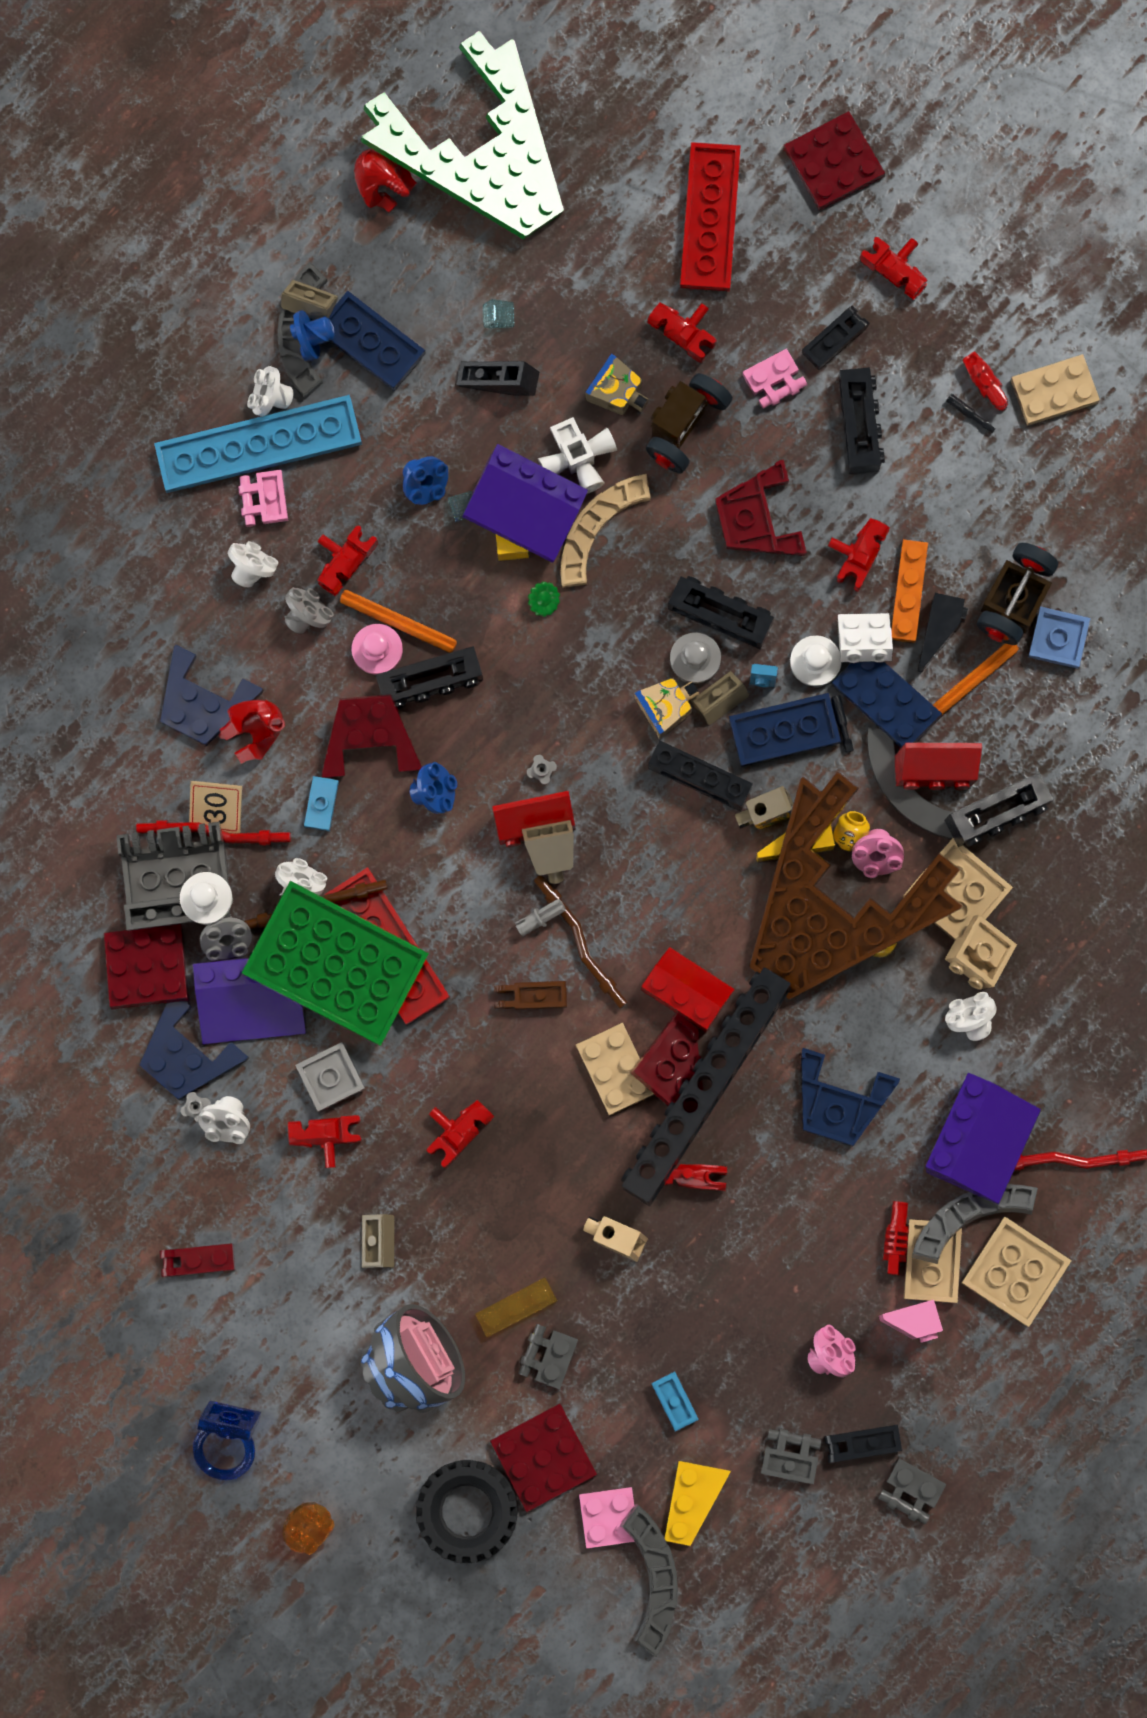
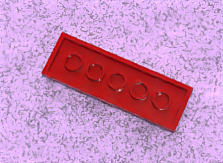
[680,142,741,291]
[324,867,450,1026]

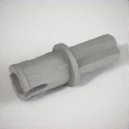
[515,899,566,937]

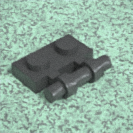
[518,1324,578,1389]
[761,1428,821,1484]
[878,1458,946,1524]

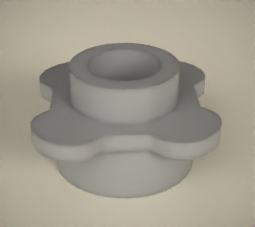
[527,755,557,785]
[181,1092,211,1122]

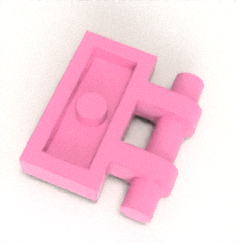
[742,348,807,409]
[238,470,288,527]

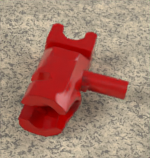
[860,237,928,300]
[647,302,717,363]
[828,518,890,592]
[317,525,378,596]
[426,1100,494,1169]
[288,1115,362,1168]
[654,1164,727,1191]

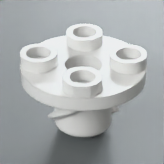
[247,366,293,416]
[228,541,279,587]
[790,636,841,688]
[275,858,327,897]
[180,872,233,925]
[945,992,997,1041]
[198,1096,250,1144]

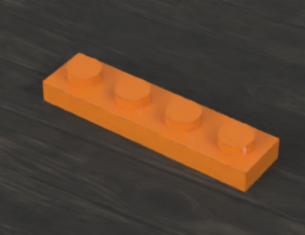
[891,539,928,643]

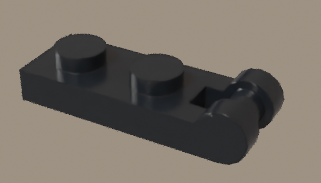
[802,305,870,370]
[824,1424,902,1463]

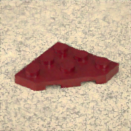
[630,1013,703,1113]

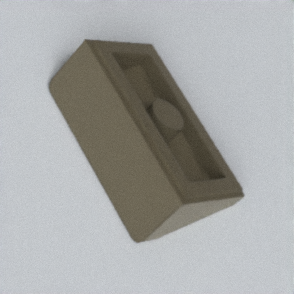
[281,280,338,320]
[690,671,749,725]
[362,1214,394,1268]

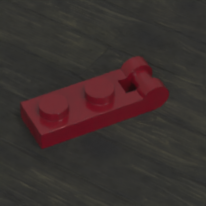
[159,1243,235,1277]

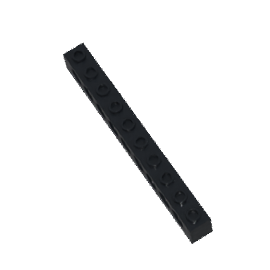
[621,967,791,1207]

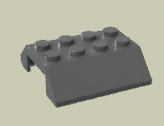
[117,821,230,931]

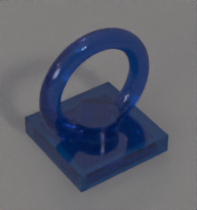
[193,1401,261,1480]

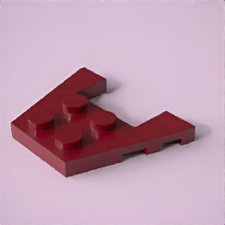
[715,459,807,556]
[322,694,422,778]

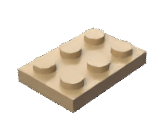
[1011,354,1100,426]
[576,1023,655,1116]
[904,1219,962,1303]

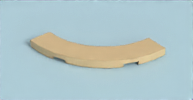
[561,474,650,588]

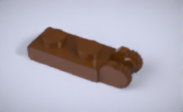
[494,981,567,1010]

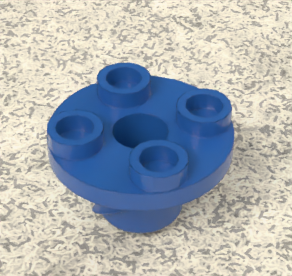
[290,310,335,361]
[403,456,448,505]
[409,762,457,814]

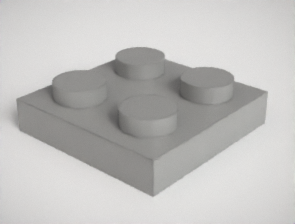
[295,1042,365,1112]

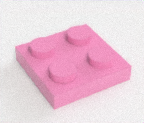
[579,1487,635,1548]

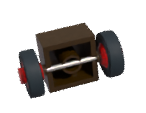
[646,373,733,474]
[977,542,1059,645]

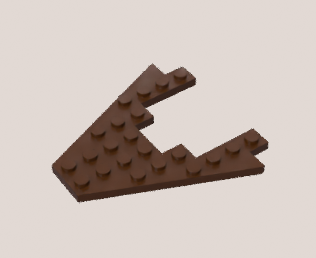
[749,772,963,1000]

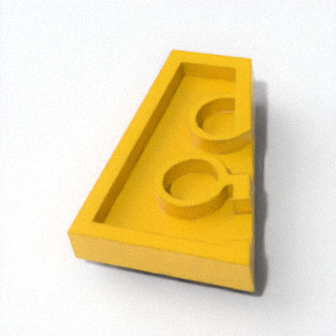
[665,1461,731,1546]

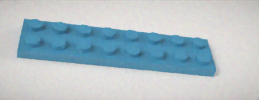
[154,395,362,493]

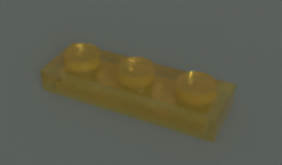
[475,1277,557,1338]

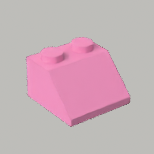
[879,1300,943,1343]

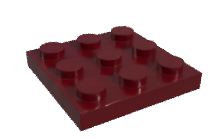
[783,111,885,211]
[104,924,188,1010]
[490,1403,597,1512]

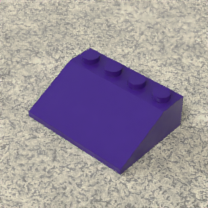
[462,444,588,563]
[193,958,306,1045]
[925,1072,1041,1205]

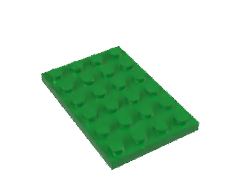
[241,881,429,1046]

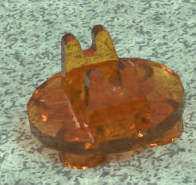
[282,1502,334,1555]

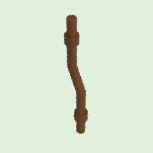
[533,875,628,1009]
[244,879,388,930]

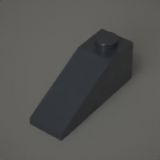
[456,361,540,396]
[917,593,968,672]

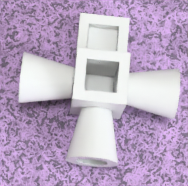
[538,417,617,493]

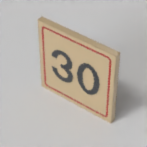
[189,781,242,833]

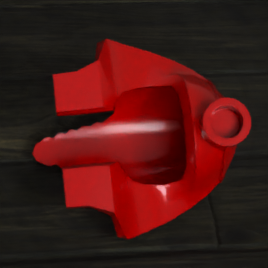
[354,148,417,213]
[219,700,285,764]

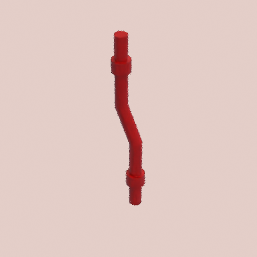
[136,820,291,846]
[1014,1149,1147,1171]

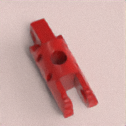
[963,351,1008,411]

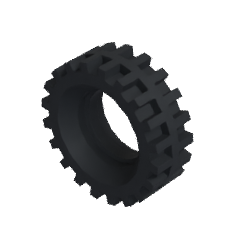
[416,1460,518,1563]

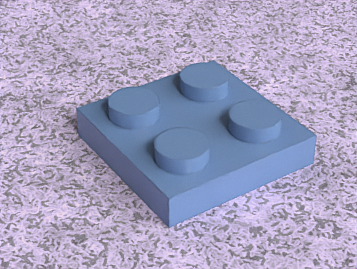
[1028,606,1090,669]

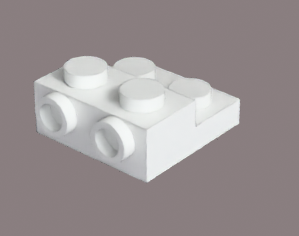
[838,613,893,663]

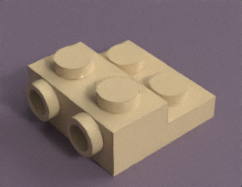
[945,915,1017,990]

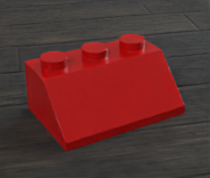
[895,743,982,790]
[492,791,576,847]
[641,947,735,1033]

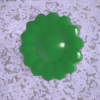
[528,581,560,617]

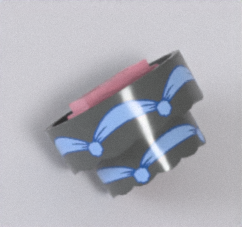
[360,1304,465,1413]

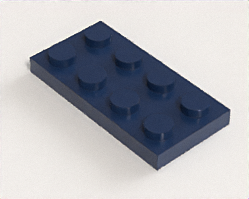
[329,291,426,391]
[832,661,942,748]
[729,693,841,767]

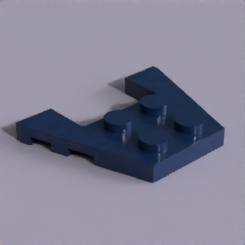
[160,644,264,746]
[140,1001,249,1100]
[801,1048,900,1146]

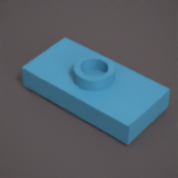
[749,664,778,687]
[304,776,339,832]
[651,1372,699,1431]

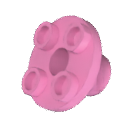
[352,624,403,675]
[852,829,904,878]
[808,1325,856,1377]

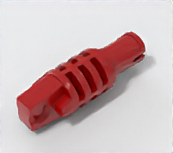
[883,1201,909,1276]

